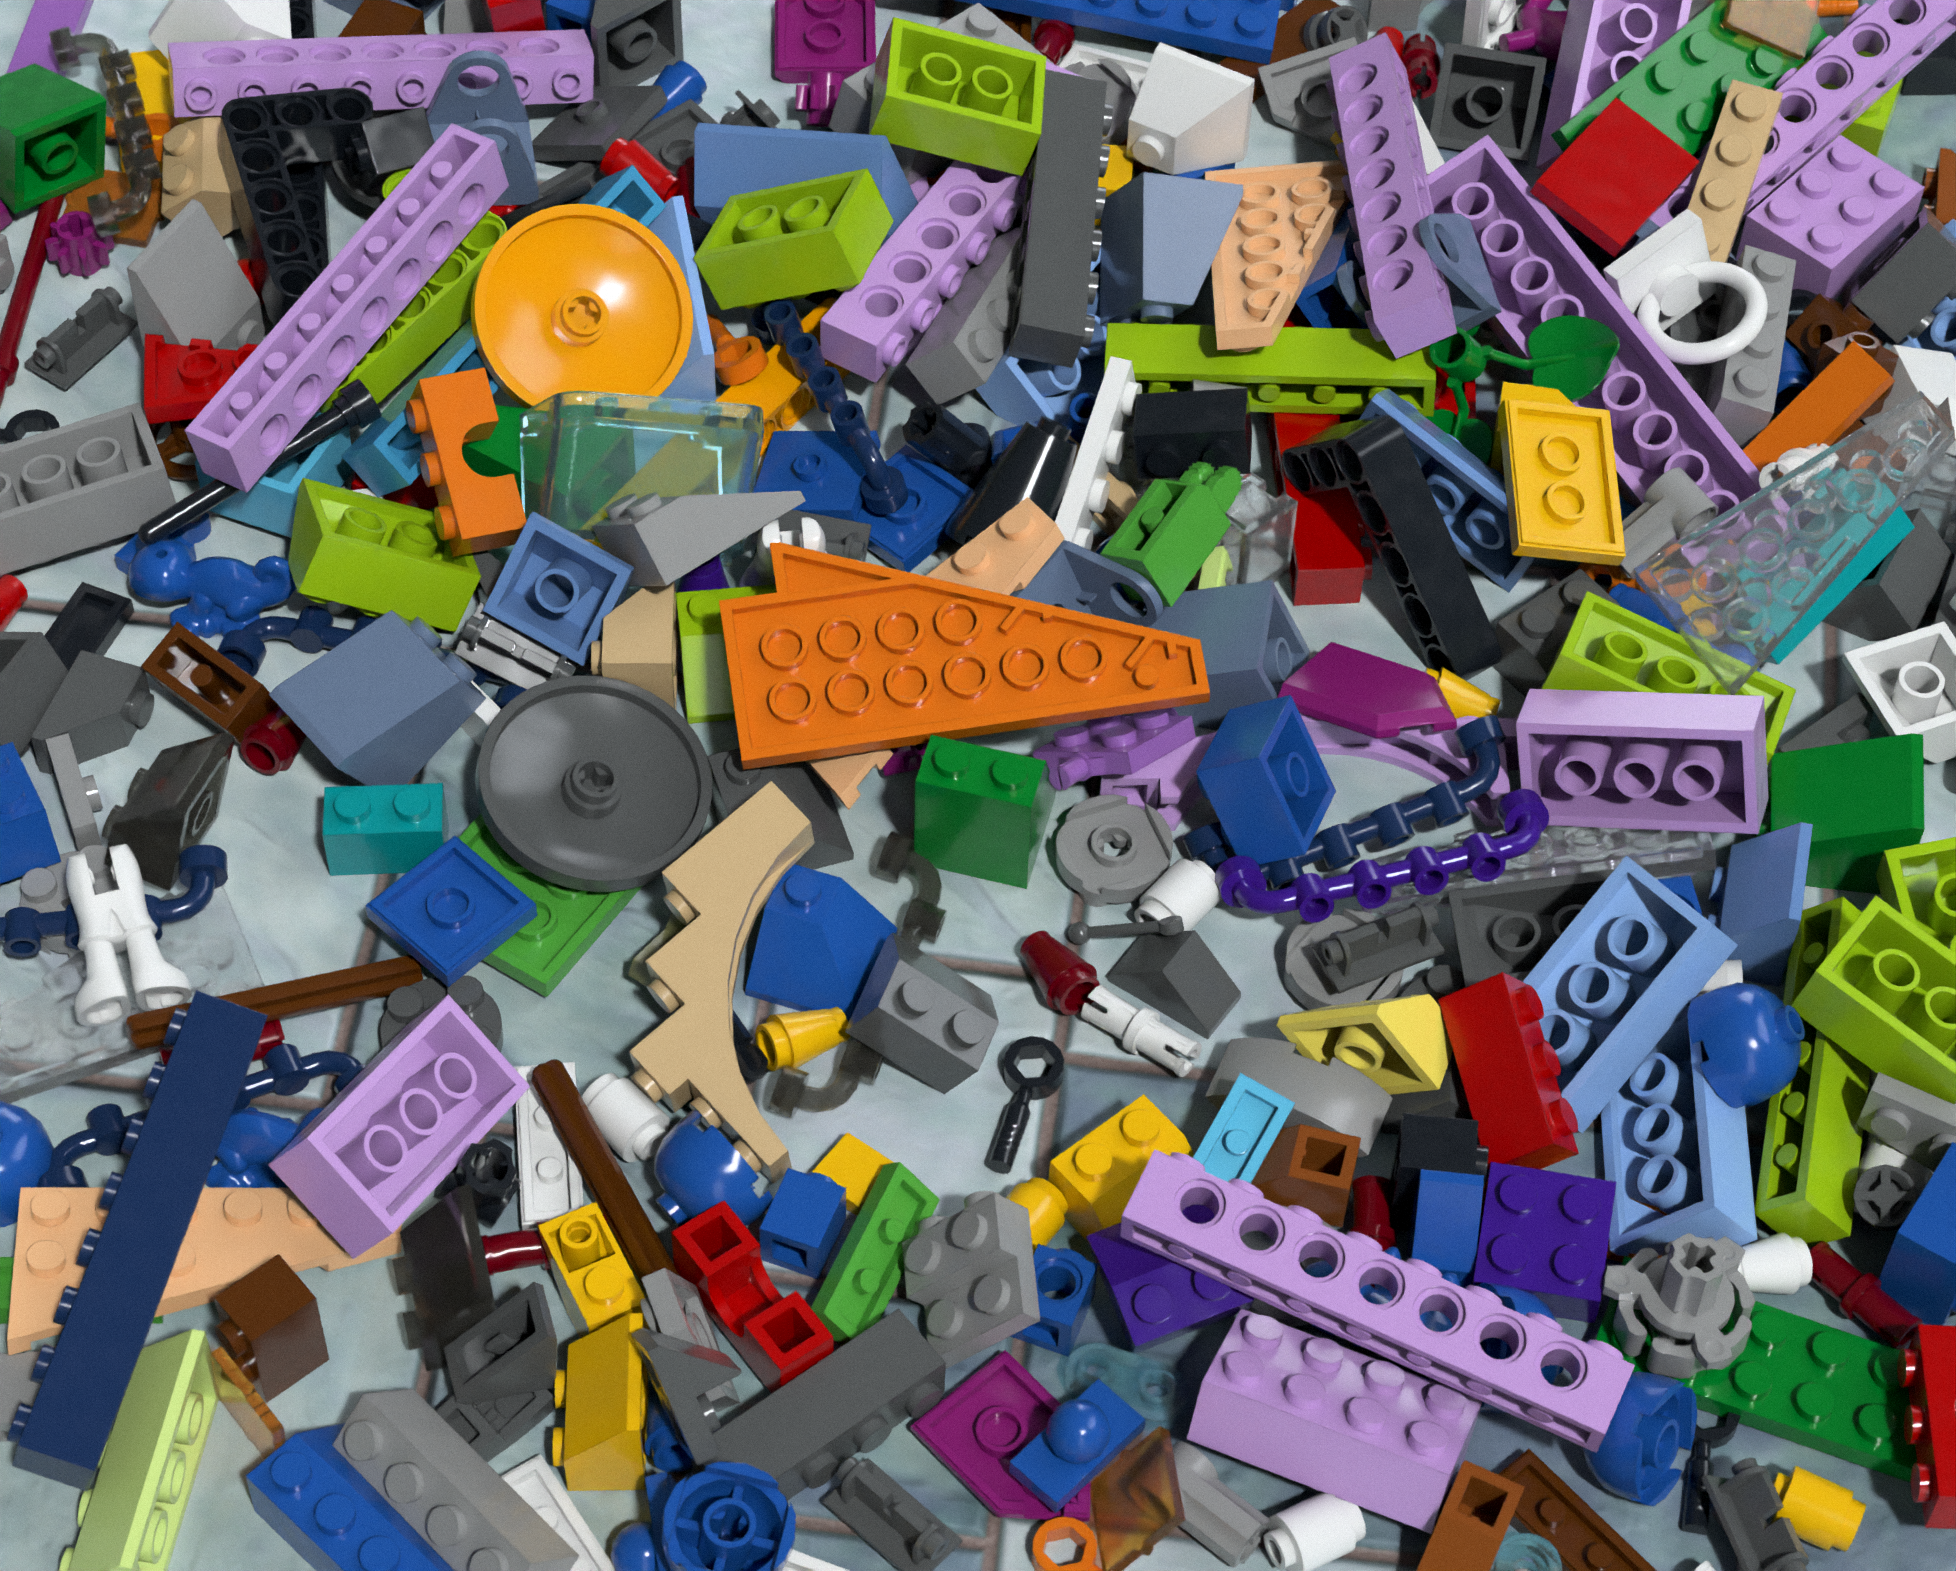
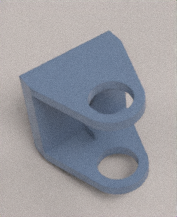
[426,50,539,206]
[1337,213,1502,331]
[1010,540,1163,627]

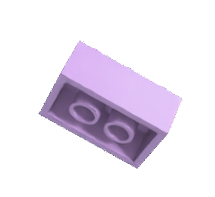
[1736,135,1925,300]

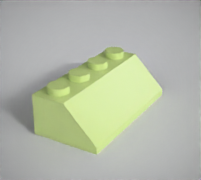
[59,1329,221,1571]

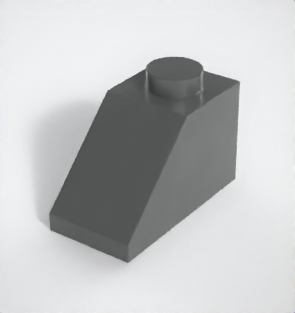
[31,650,154,775]

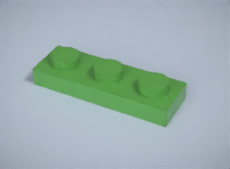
[811,1162,940,1347]

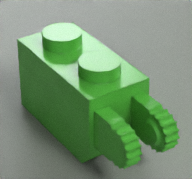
[1100,461,1243,607]

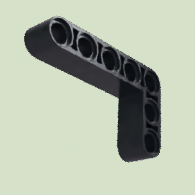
[218,88,373,326]
[1282,415,1501,681]

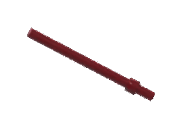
[0,193,66,408]

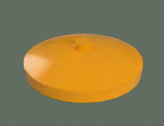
[471,204,693,420]

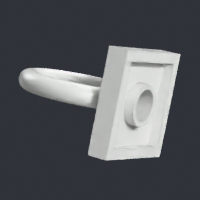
[1603,208,1768,365]

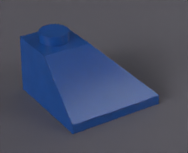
[745,864,898,1023]

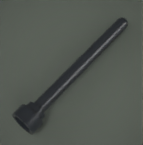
[138,379,382,545]

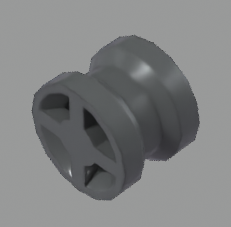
[1304,5,1368,51]
[1853,1165,1918,1231]

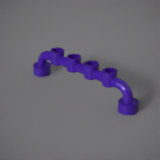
[1215,789,1549,923]

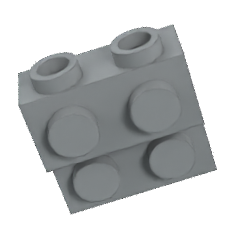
[902,1191,1040,1369]

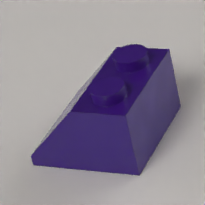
[1086,1204,1254,1355]

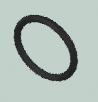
[500,181,592,231]

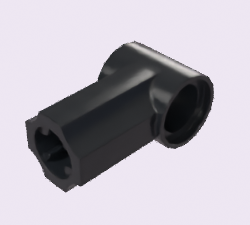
[902,401,993,489]
[439,1138,521,1228]

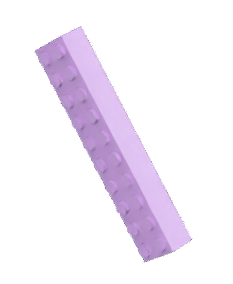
[1427,135,1801,607]

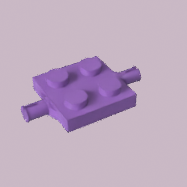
[1033,708,1196,790]

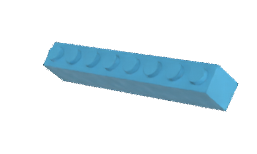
[341,165,667,497]

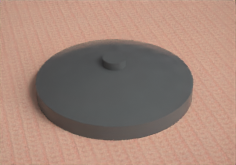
[475,676,712,892]

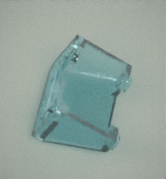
[519,391,764,567]

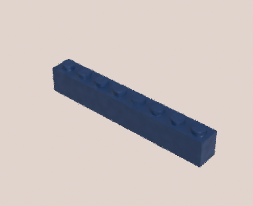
[7,990,268,1492]

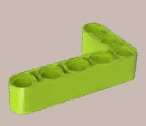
[319,169,507,413]

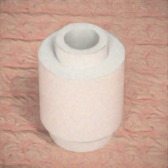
[1134,859,1221,934]
[582,1073,670,1162]
[1264,1492,1366,1571]

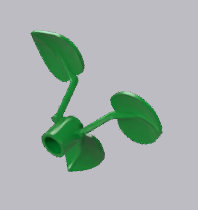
[1424,315,1620,466]

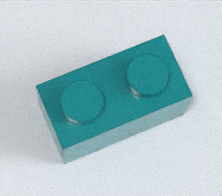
[323,783,449,876]

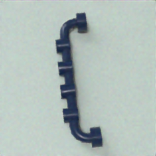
[751,299,909,514]
[217,605,527,709]
[1183,715,1506,891]
[0,845,228,957]
[37,1044,368,1187]

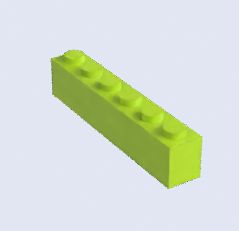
[1104,323,1436,416]
[1755,896,1870,1248]

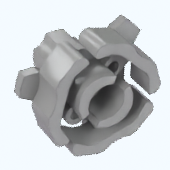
[1603,1233,1755,1379]

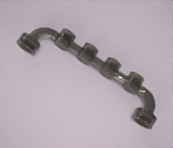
[49,26,162,238]
[769,831,947,1119]

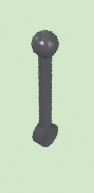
[1068,915,1184,945]

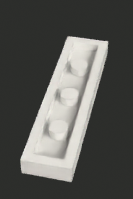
[1055,356,1142,551]

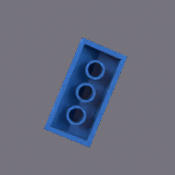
[246,1423,454,1571]

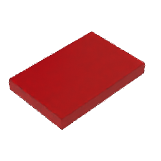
[1530,97,1700,258]

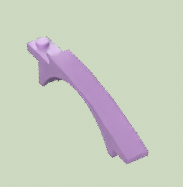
[1099,714,1520,831]

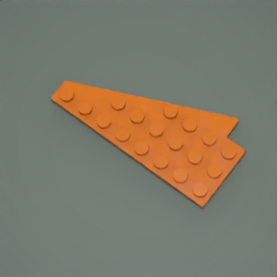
[719,542,1210,770]

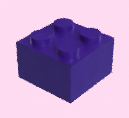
[1472,1162,1617,1323]

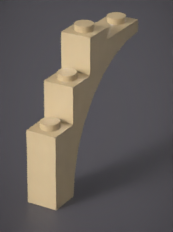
[629,781,815,1184]

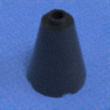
[945,416,1077,545]

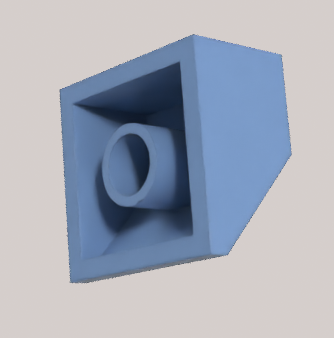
[483,511,635,666]
[1706,822,1813,987]

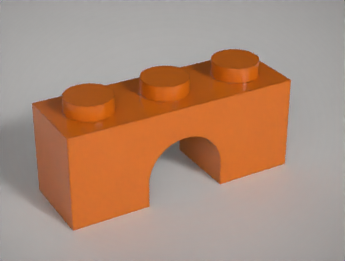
[406,367,527,557]

